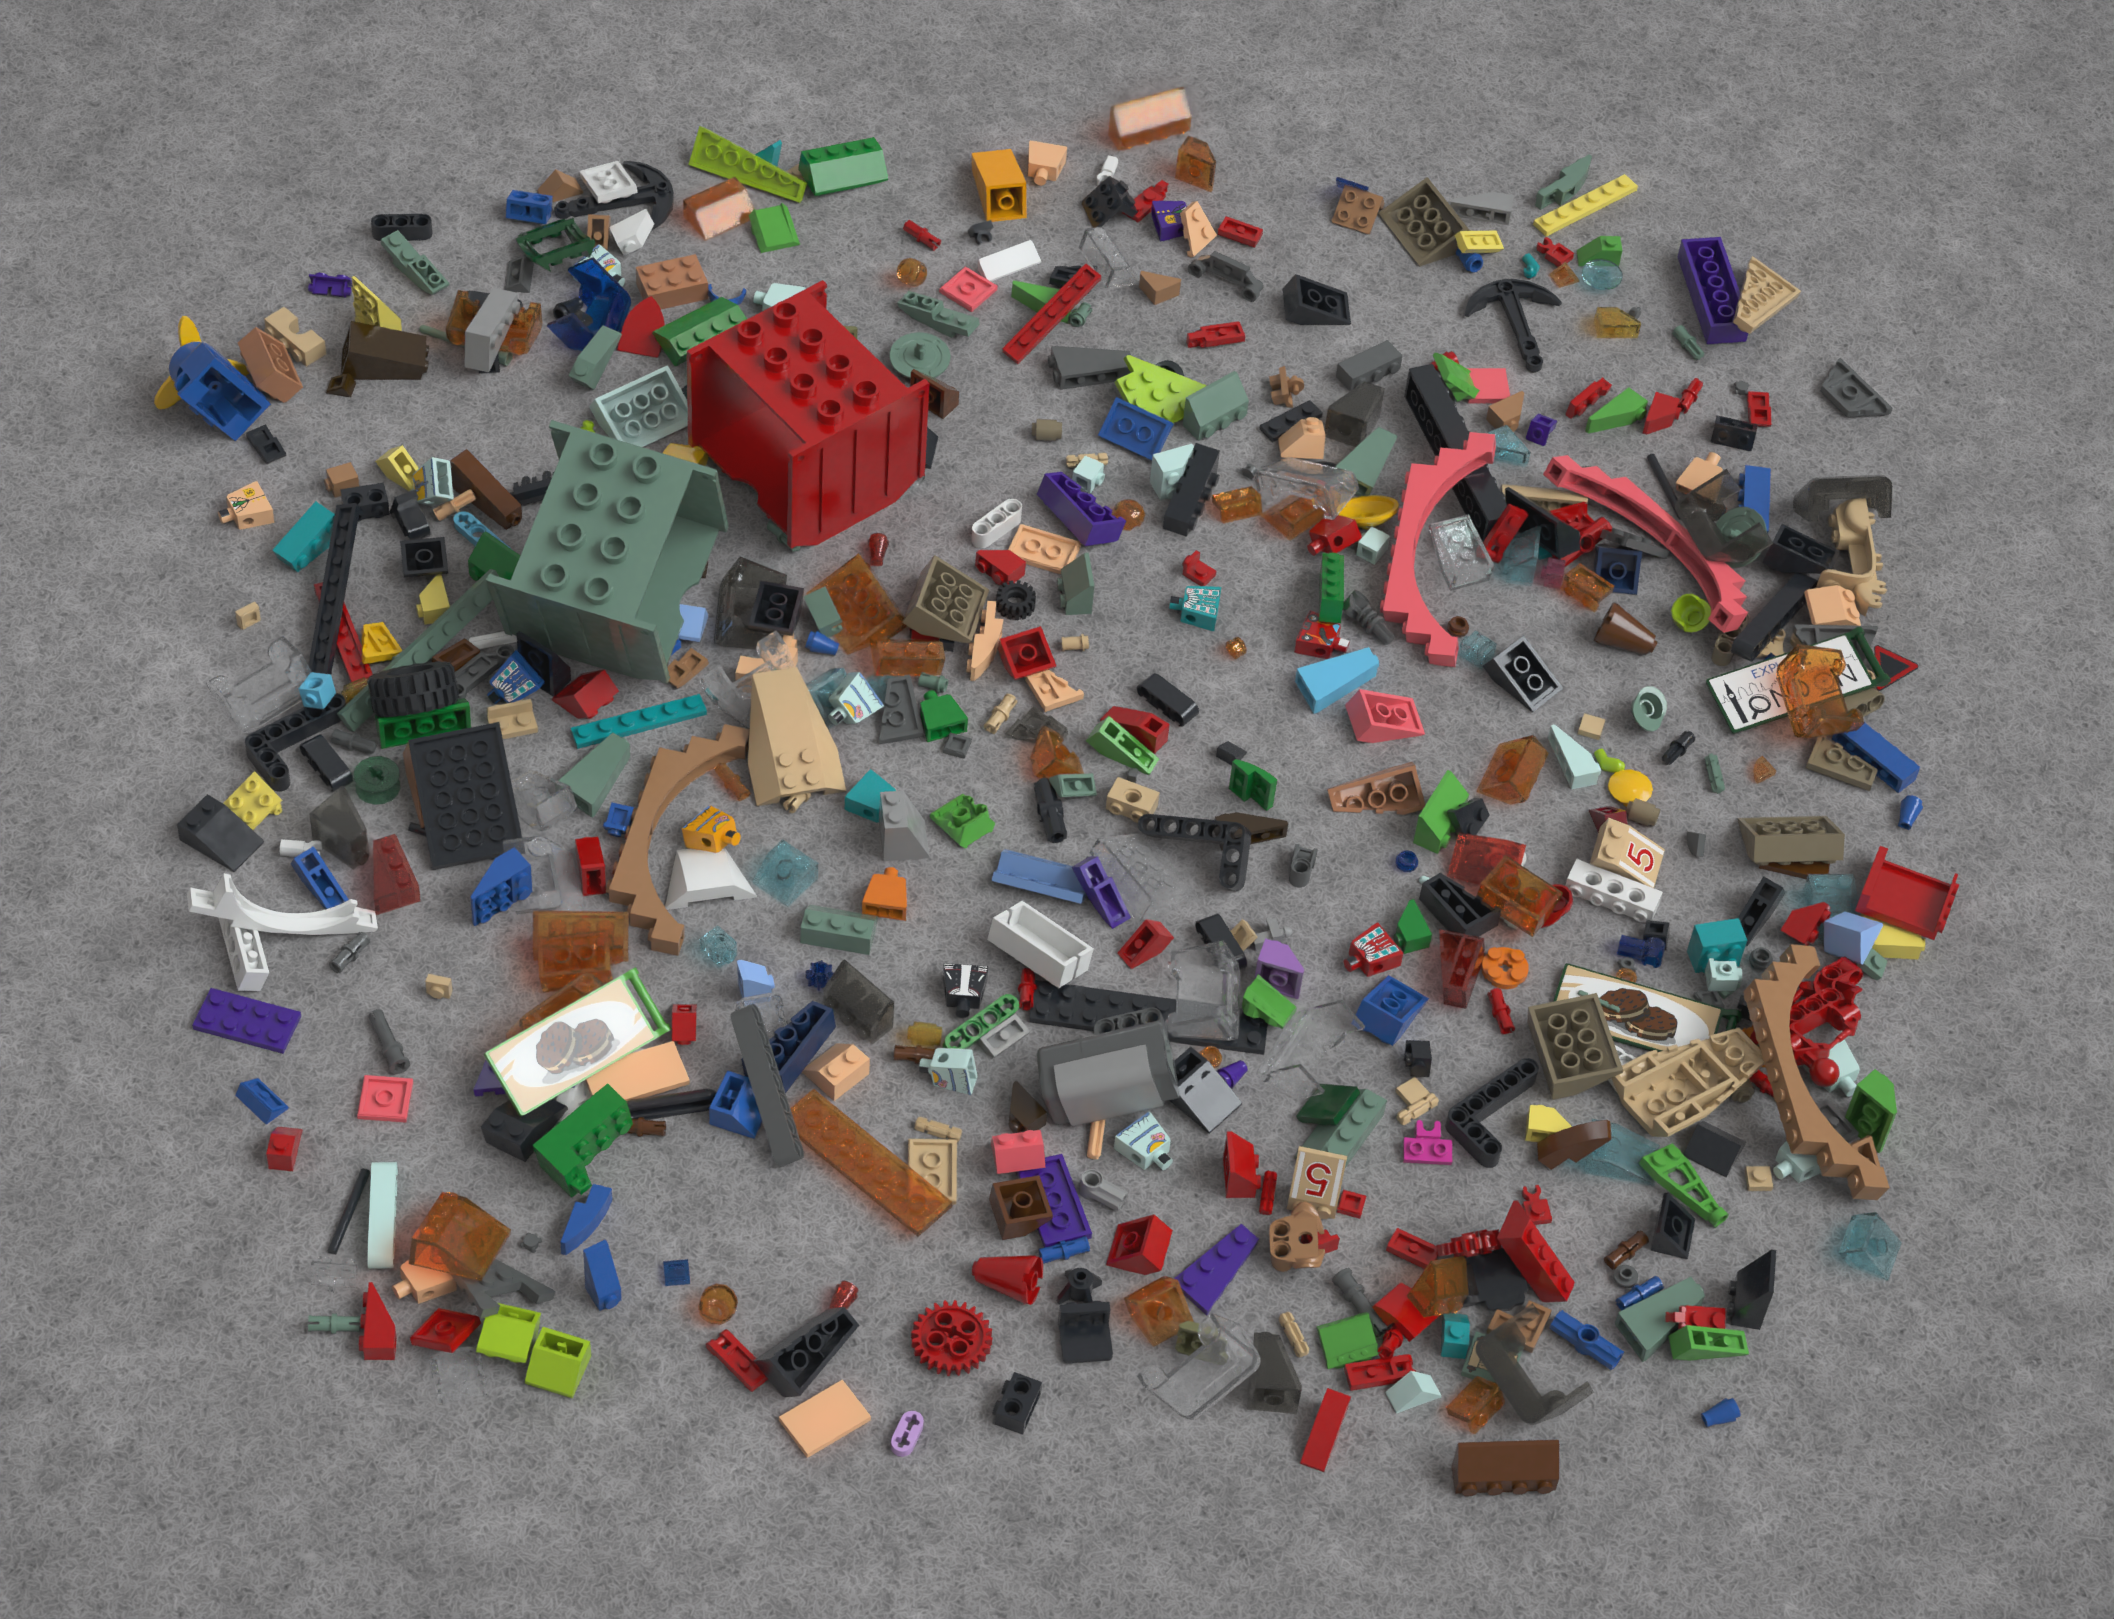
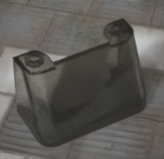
[1793,475,1893,522]
[714,556,787,650]

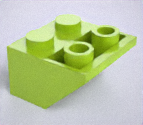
[476,1303,541,1363]
[525,1327,591,1398]

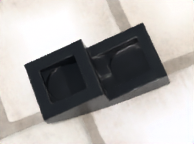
[246,424,286,464]

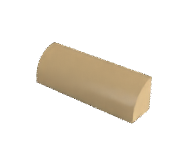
[1500,484,1588,511]

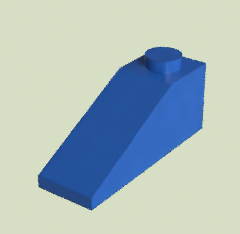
[291,846,349,910]
[583,1239,622,1311]

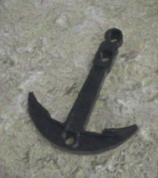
[554,161,674,231]
[1465,279,1562,372]

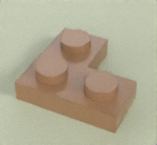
[1486,1300,1552,1353]

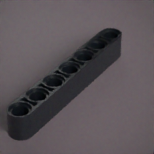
[1731,573,1818,662]

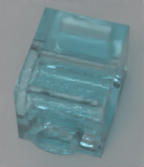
[1460,630,1497,669]
[700,925,737,968]

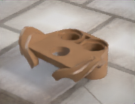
[1269,1201,1325,1272]

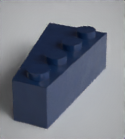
[741,1001,836,1093]

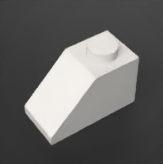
[609,209,654,255]

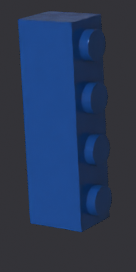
[1737,465,1771,539]
[1832,713,1920,793]

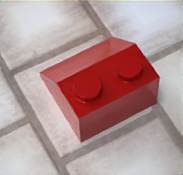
[997,626,1056,680]
[551,669,619,719]
[1223,1131,1261,1198]
[1106,1214,1173,1275]

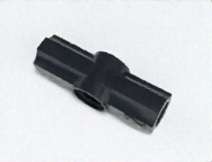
[1034,778,1067,843]

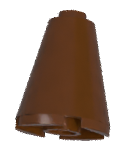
[1594,603,1658,655]

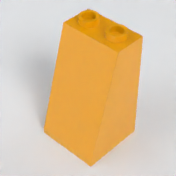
[971,149,1027,222]

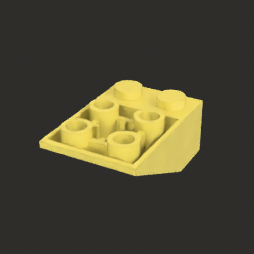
[351,276,402,331]

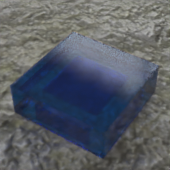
[663,1259,690,1286]

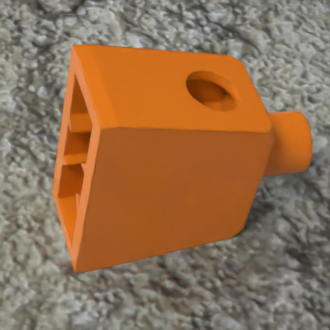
[862,867,907,921]

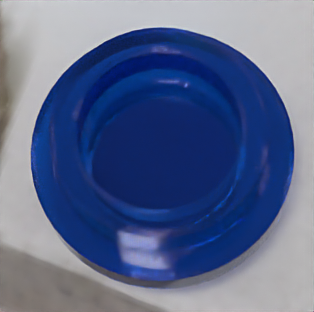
[1395,850,1418,872]

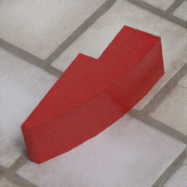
[1300,1388,1351,1472]

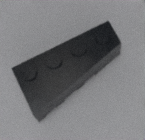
[1163,443,1220,537]
[754,1307,859,1397]

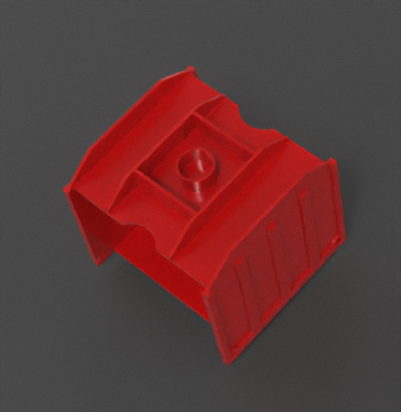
[687,280,929,549]

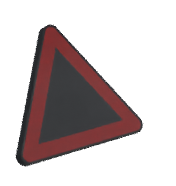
[1874,645,1919,691]

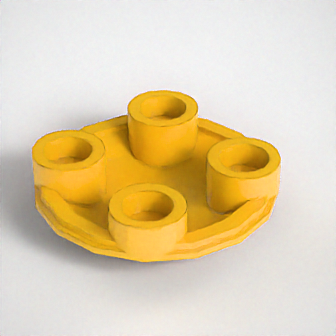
[1607,769,1653,807]

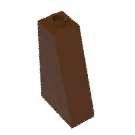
[450,449,522,530]

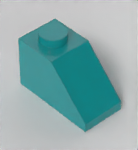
[1441,1312,1470,1359]

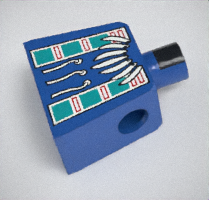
[487,650,545,704]

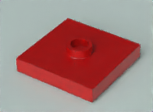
[410,1308,481,1353]

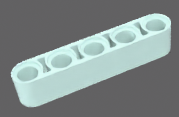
[368,1162,398,1269]

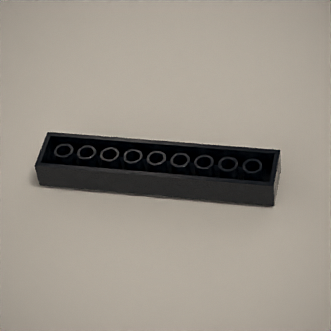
[1404,364,1507,546]

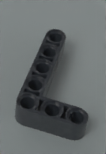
[245,693,346,792]
[1138,814,1251,891]
[1445,1058,1539,1168]

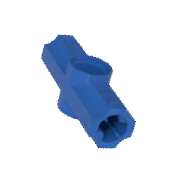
[1549,1310,1624,1370]

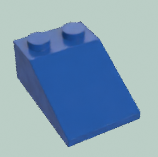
[1352,975,1429,1046]

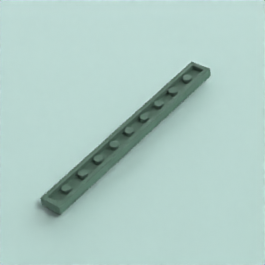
[337,569,499,732]

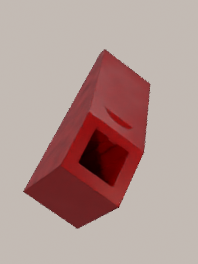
[1100,706,1170,755]
[359,1282,397,1360]

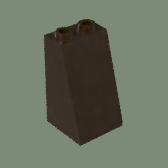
[340,321,429,380]

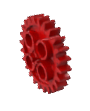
[1436,1229,1503,1257]
[911,1300,993,1376]

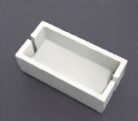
[987,901,1094,988]

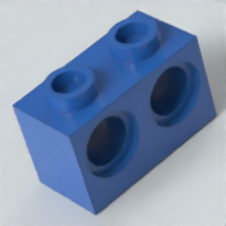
[506,190,553,224]

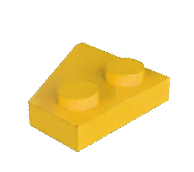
[361,622,403,664]

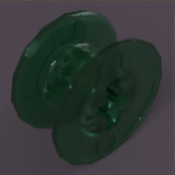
[353,756,401,805]

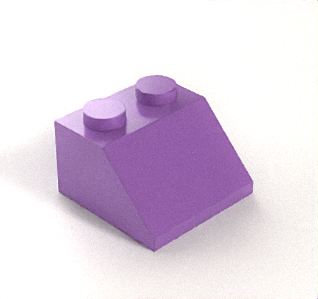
[1254,938,1304,999]

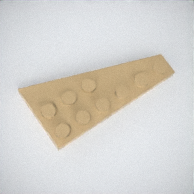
[1733,256,1801,334]

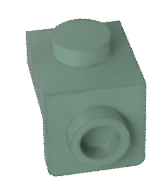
[1853,948,1887,980]

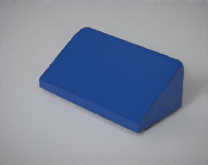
[235,1078,289,1125]

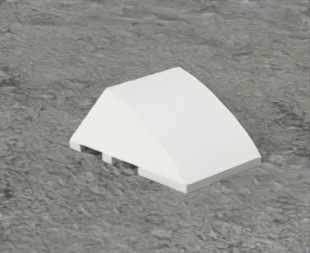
[665,848,757,910]

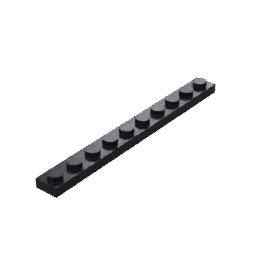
[306,503,360,678]

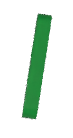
[942,994,1019,1049]

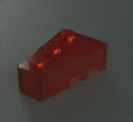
[373,834,421,915]
[1439,929,1485,1009]

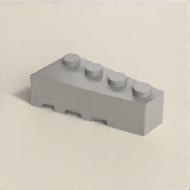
[465,288,520,372]

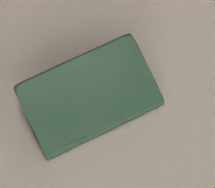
[1049,773,1097,798]

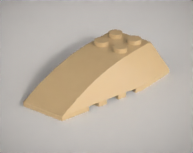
[748,667,846,806]
[1611,1028,1764,1137]

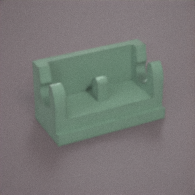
[803,586,843,638]

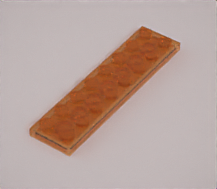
[790,1089,952,1237]

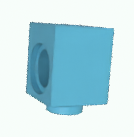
[299,672,336,709]

